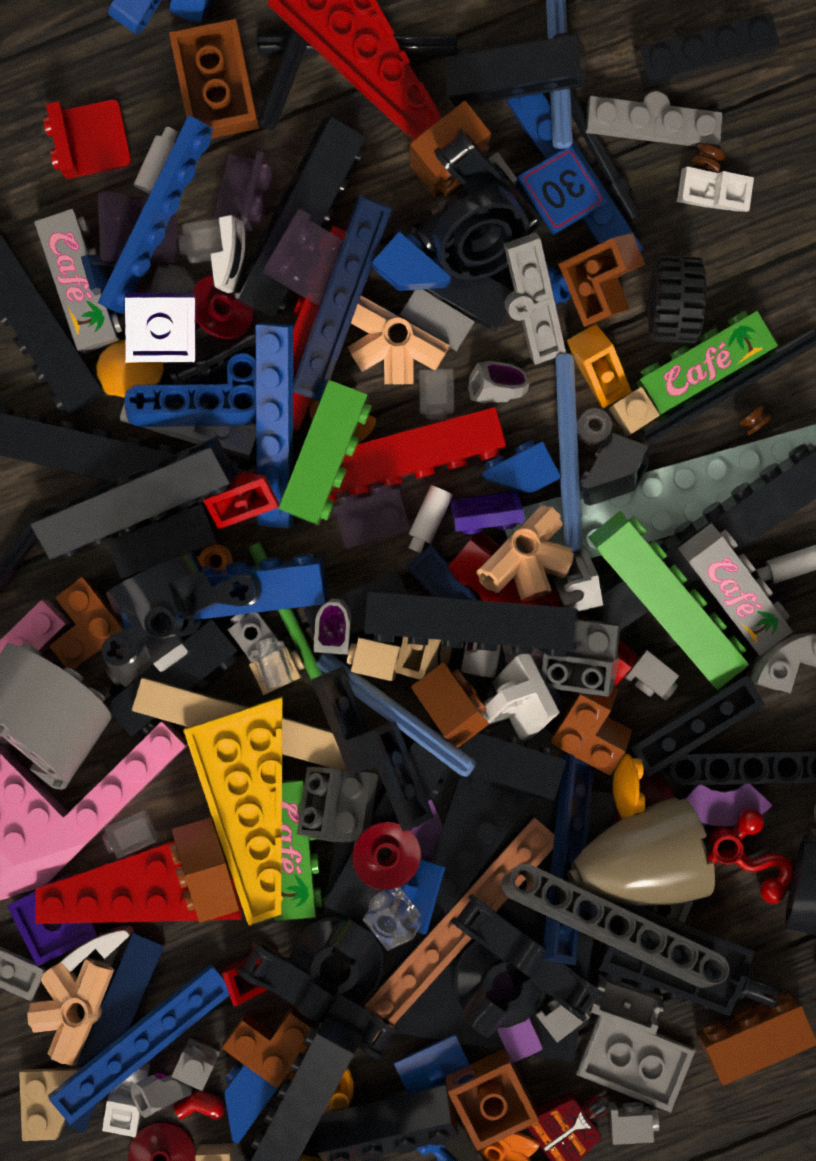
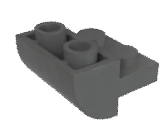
[541,618,621,697]
[297,767,378,843]

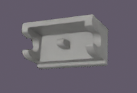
[552,545,603,611]
[589,973,664,1035]

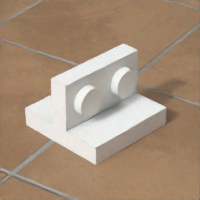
[482,654,560,741]

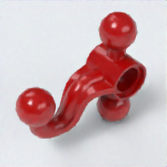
[706,809,794,904]

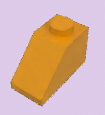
[567,324,632,408]

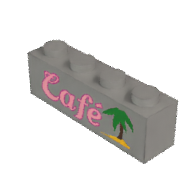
[34,209,123,354]
[678,523,793,656]

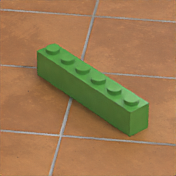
[588,511,749,691]

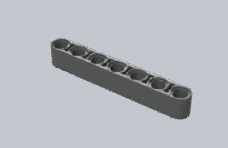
[501,863,730,988]

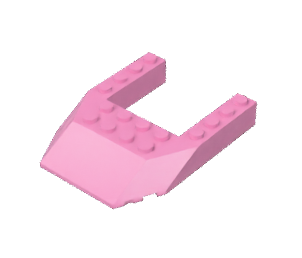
[0,600,188,900]

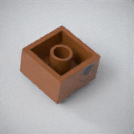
[445,1048,539,1151]

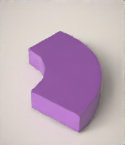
[683,784,773,826]

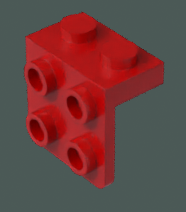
[43,100,131,179]

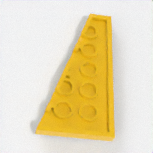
[183,697,282,926]

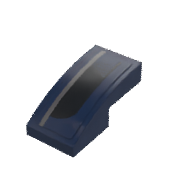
[81,255,117,295]

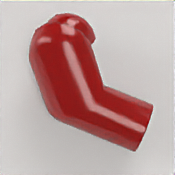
[173,1090,225,1120]

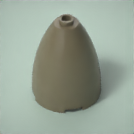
[567,797,715,907]

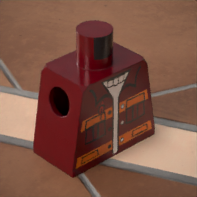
[527,1092,609,1161]

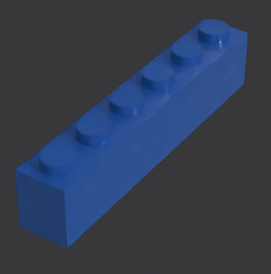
[121,553,329,629]

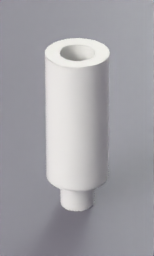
[133,127,178,194]
[408,485,453,553]
[755,545,816,584]

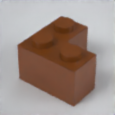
[559,233,645,327]
[49,577,126,672]
[411,662,489,748]
[550,687,632,776]
[169,817,239,923]
[222,1005,320,1089]

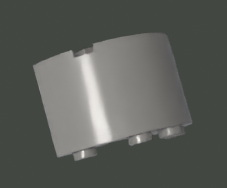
[745,633,816,693]
[0,643,111,790]

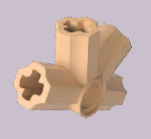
[348,295,450,384]
[476,504,574,602]
[27,958,115,1066]

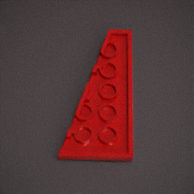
[267,0,442,141]
[35,827,242,924]

